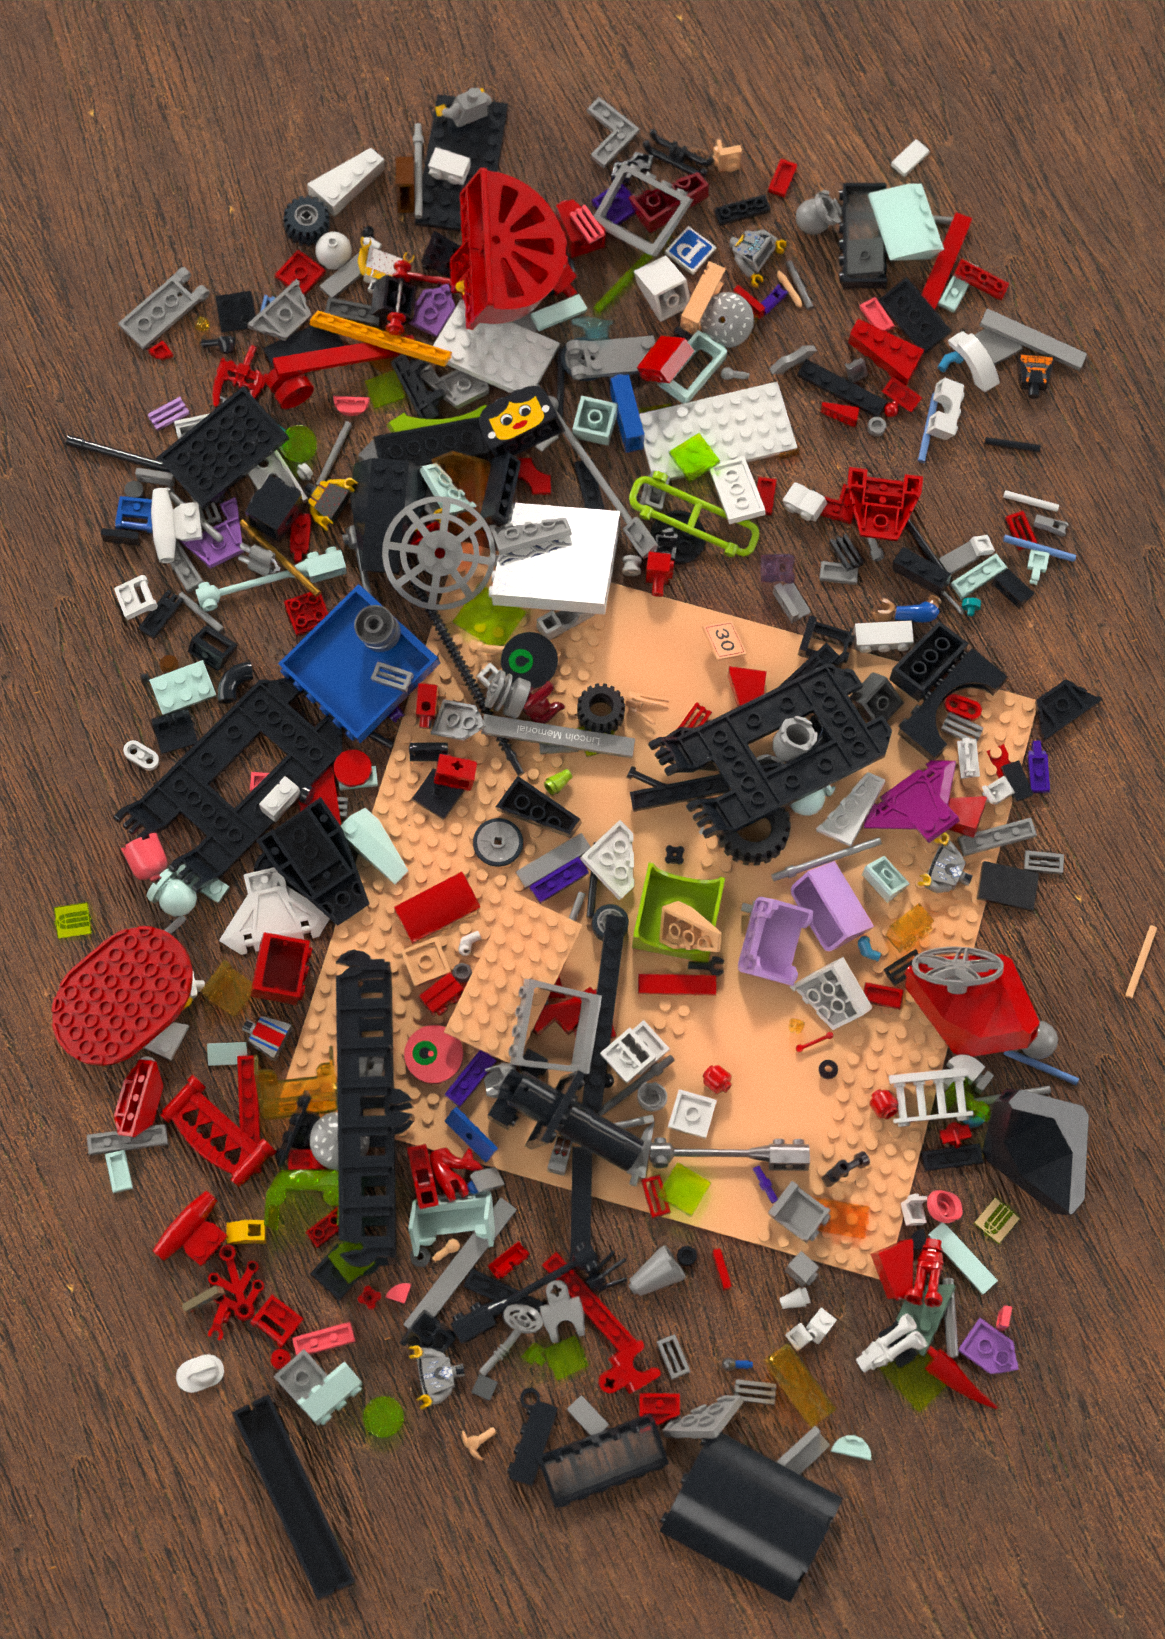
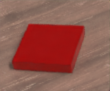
[275,249,326,297]

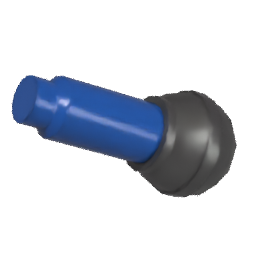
[722,1357,753,1371]

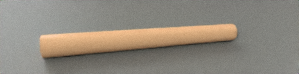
[1125,926,1157,999]

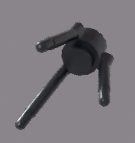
[585,1251,627,1292]

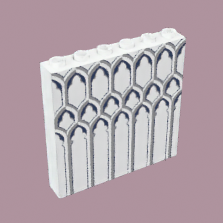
[489,503,621,614]

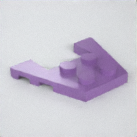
[178,497,244,568]

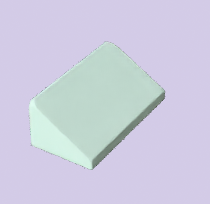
[207,1042,248,1066]

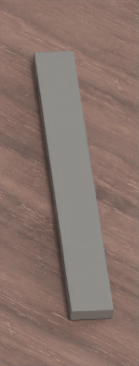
[403,1198,517,1329]

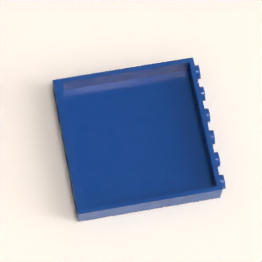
[278,584,440,743]

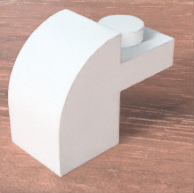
[943,1055,985,1090]

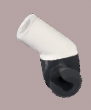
[362,226,382,250]

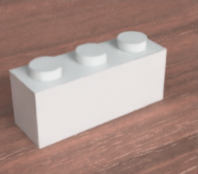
[853,621,913,653]

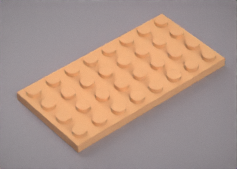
[444,891,583,1063]

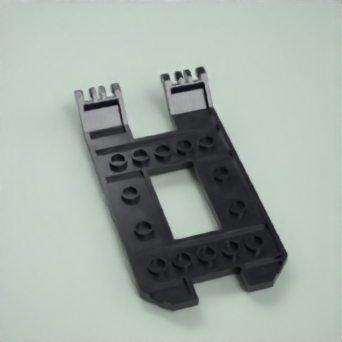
[648,663,892,839]
[113,678,343,894]

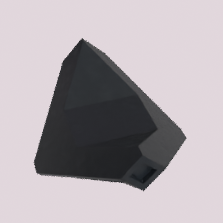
[982,1089,1089,1215]

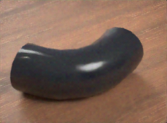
[217,661,253,704]

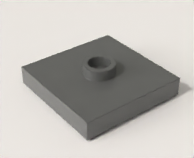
[847,237,885,277]

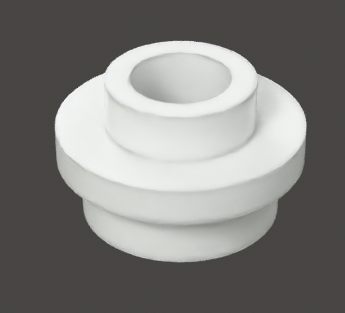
[297,463,313,481]

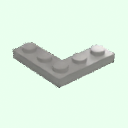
[587,97,640,168]

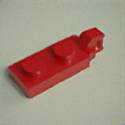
[290,513,312,564]

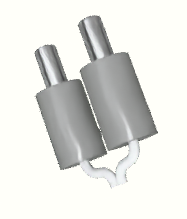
[238,543,280,576]

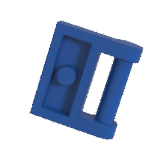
[115,496,153,534]

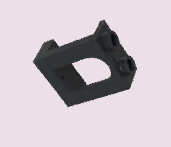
[798,615,855,668]

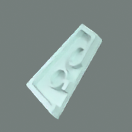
[419,463,477,515]

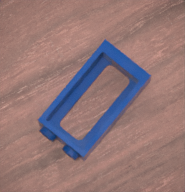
[610,374,645,453]

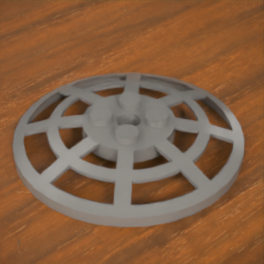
[382,496,495,610]

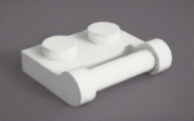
[114,575,158,620]

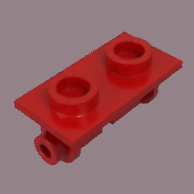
[487,1241,530,1280]

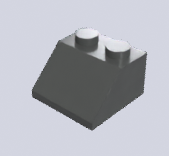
[849,672,904,722]

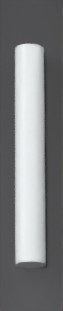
[1003,490,1059,512]

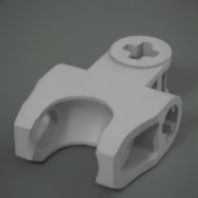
[540,1280,585,1343]

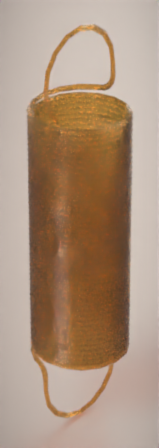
[774,447,805,460]

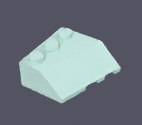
[297,1362,363,1426]

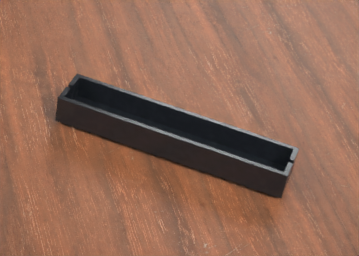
[232,1394,356,1601]

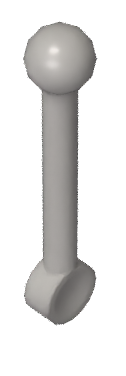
[943,591,965,614]

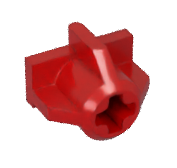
[939,1122,972,1149]

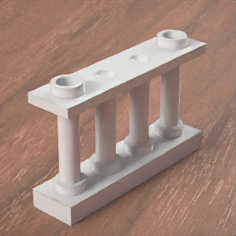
[889,1068,973,1127]

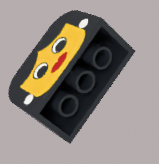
[479,386,566,457]

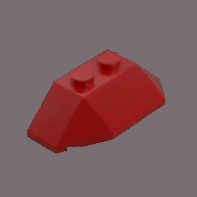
[114,1059,163,1138]

